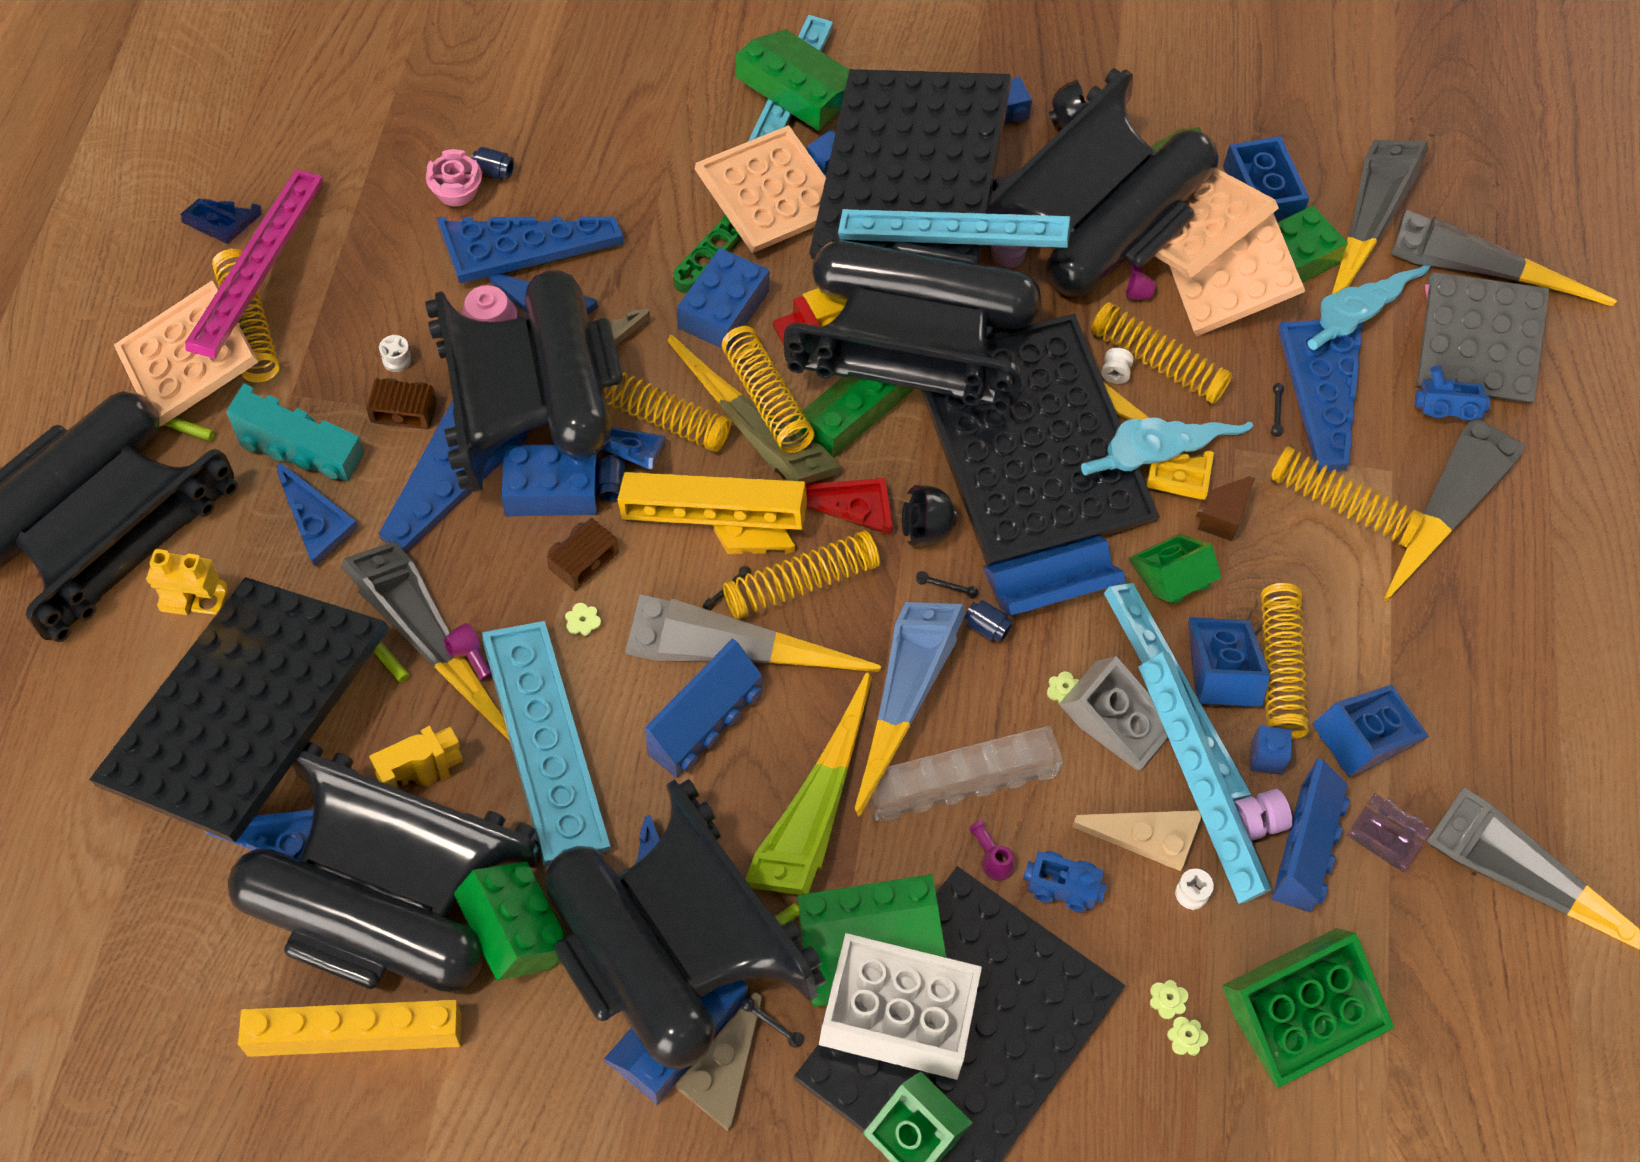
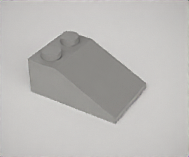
[1059,656,1168,771]

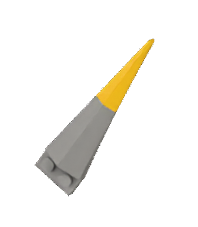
[625,594,882,672]

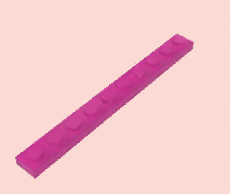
[185,169,323,359]

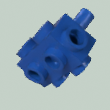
[1414,365,1490,420]
[1023,851,1107,912]

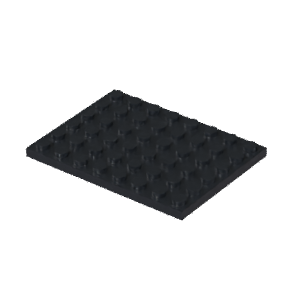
[809,69,1012,264]
[921,313,1159,567]
[89,577,390,843]
[794,866,1125,1162]

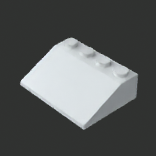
[819,933,982,1080]

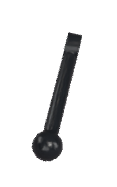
[1271,383,1284,437]
[702,566,751,611]
[916,571,978,598]
[741,998,803,1048]

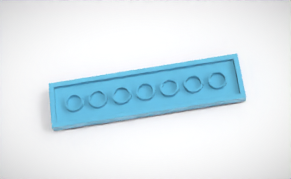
[482,621,610,867]

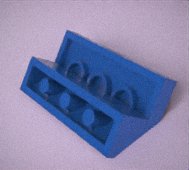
[983,536,1126,616]

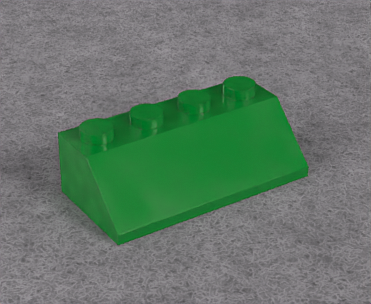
[790,376,913,458]

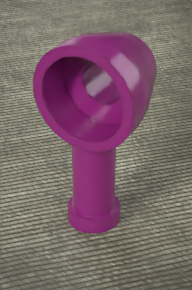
[1126,261,1156,300]
[444,623,492,681]
[969,820,1016,881]

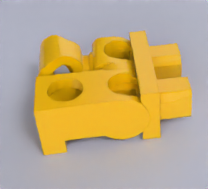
[146,549,227,615]
[369,726,463,789]

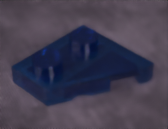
[180,198,262,244]

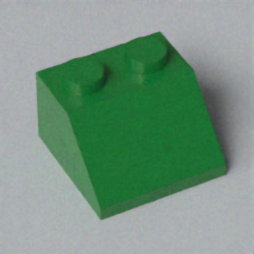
[1129,534,1221,603]
[863,1071,973,1162]

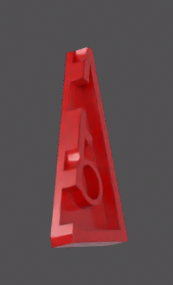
[805,478,893,534]

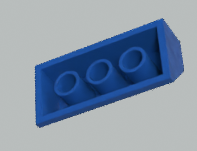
[645,638,763,778]
[1271,758,1350,913]
[604,980,748,1105]

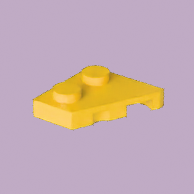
[1146,451,1214,500]
[714,525,795,554]

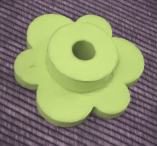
[565,603,601,636]
[1047,671,1079,703]
[1150,980,1188,1019]
[1167,1017,1208,1056]

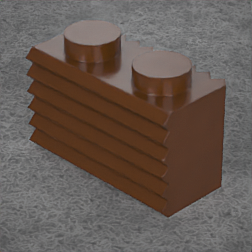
[366,378,436,429]
[547,518,619,591]

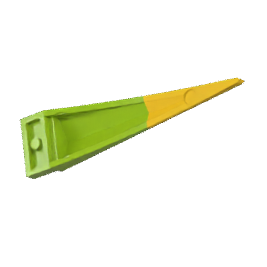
[745,672,872,895]

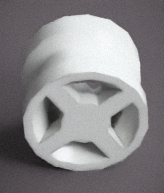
[379,335,412,372]
[1101,348,1134,384]
[1175,868,1214,910]

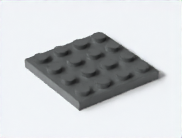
[1415,272,1549,404]

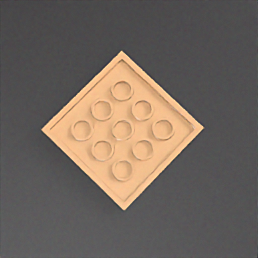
[695,125,826,254]
[1155,168,1279,278]
[1169,213,1305,337]
[114,281,258,427]

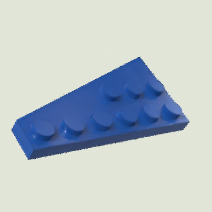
[437,217,624,284]
[1278,320,1363,472]
[379,401,528,553]

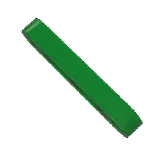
[673,215,742,293]

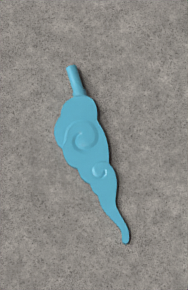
[1308,265,1431,350]
[1081,417,1253,475]

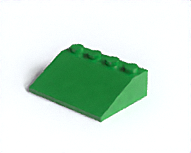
[735,29,850,131]
[797,874,946,1007]
[1221,928,1394,1088]

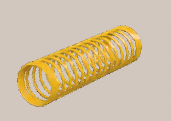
[212,249,280,382]
[1090,302,1232,404]
[722,326,814,453]
[604,372,731,453]
[1270,446,1425,548]
[723,530,880,620]
[1261,583,1309,740]

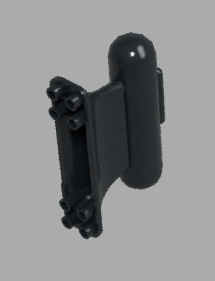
[988,68,1219,297]
[784,240,1041,412]
[425,270,623,492]
[0,391,238,642]
[228,742,540,992]
[545,779,826,1069]

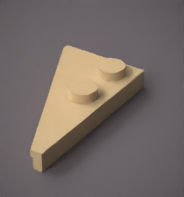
[1072,810,1201,871]

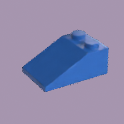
[1188,617,1270,707]
[1312,684,1429,777]

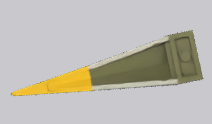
[667,334,841,484]

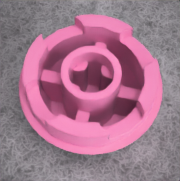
[426,149,482,206]
[460,285,518,322]

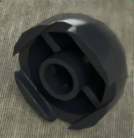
[1049,80,1088,130]
[901,485,957,546]

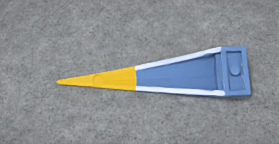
[855,602,965,817]

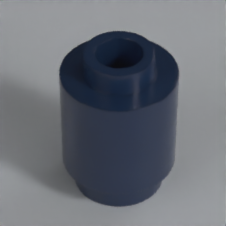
[472,147,514,180]
[596,455,627,503]
[964,600,1013,643]

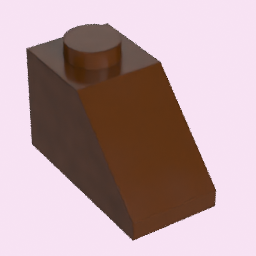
[1196,476,1255,541]

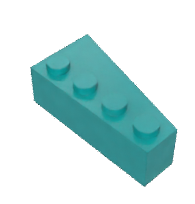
[226,383,364,481]

